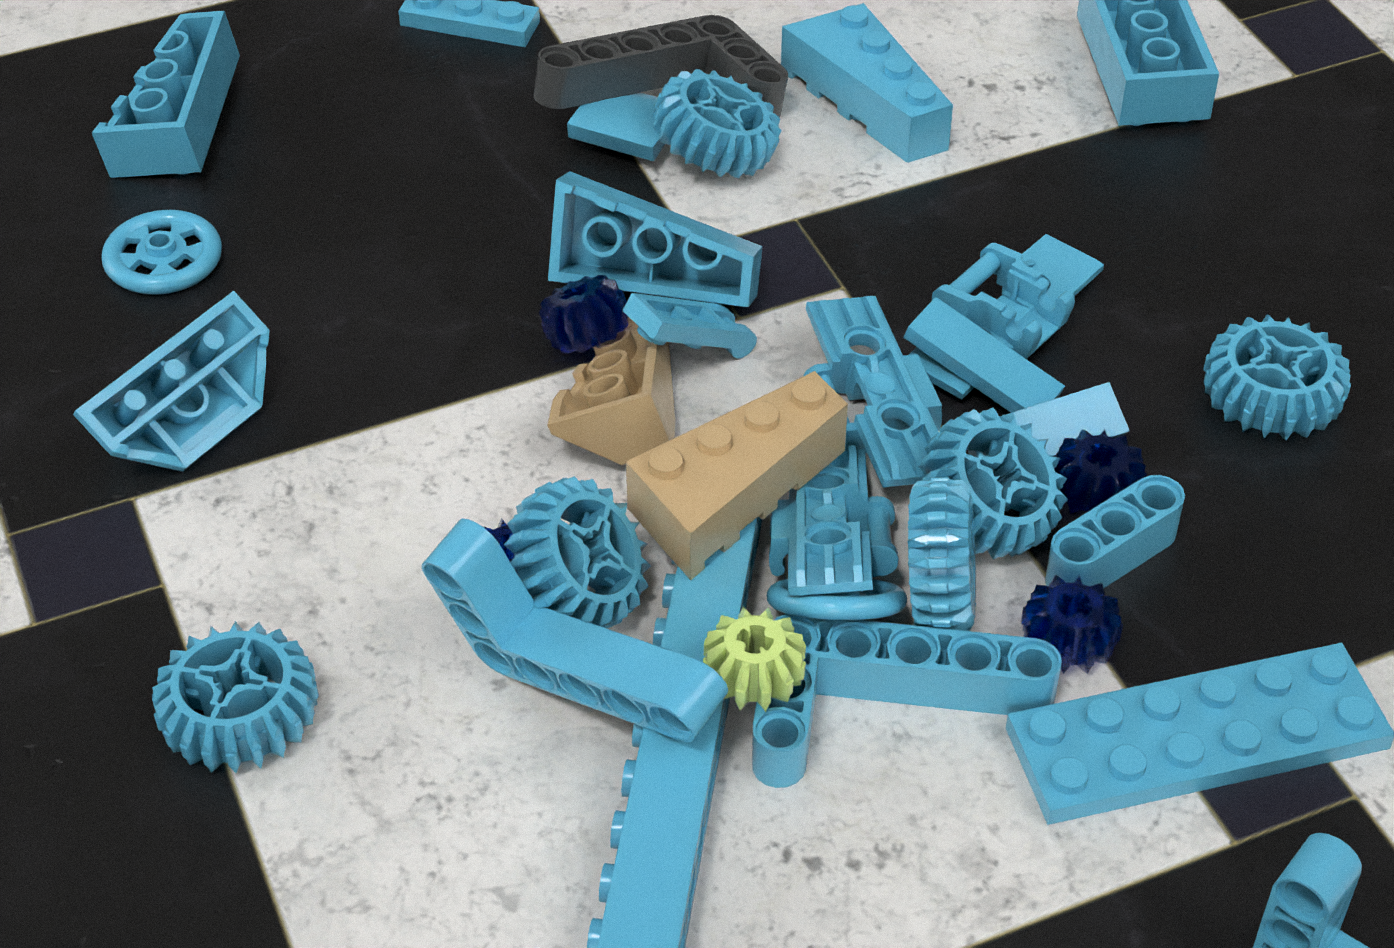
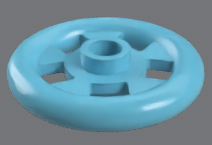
[102,210,222,295]
[766,579,907,620]

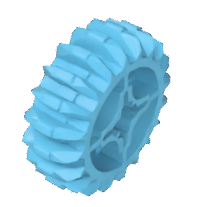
[653,69,781,178]
[1203,314,1351,440]
[918,407,1068,559]
[504,476,651,628]
[908,477,976,631]
[152,621,319,773]

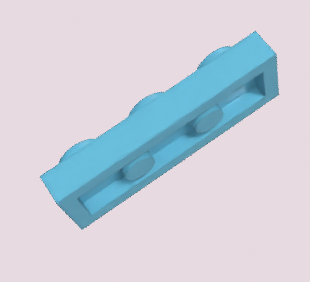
[398,0,540,47]

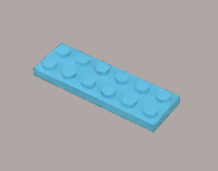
[1005,643,1394,825]

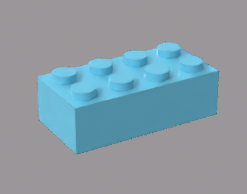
[1077,0,1219,126]

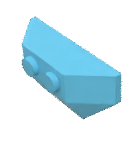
[73,291,270,472]

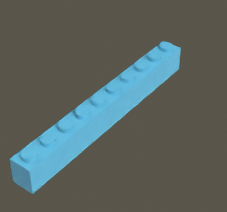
[587,517,763,948]

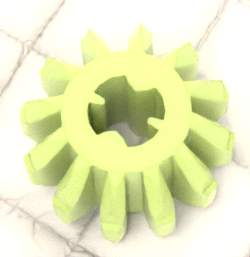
[703,606,806,712]

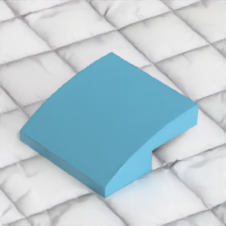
[567,92,665,161]

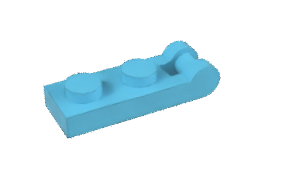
[622,293,757,359]

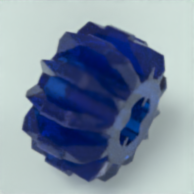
[538,275,628,354]
[1054,428,1147,514]
[1021,574,1123,674]

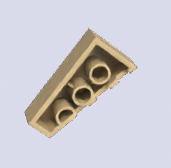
[626,371,848,580]

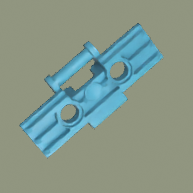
[909,234,1104,399]
[803,296,942,488]
[769,445,898,596]

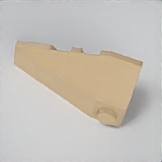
[547,313,676,465]

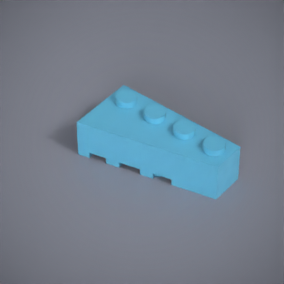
[781,3,953,163]
[92,11,240,178]
[548,171,763,307]

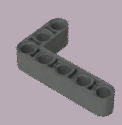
[533,15,788,118]

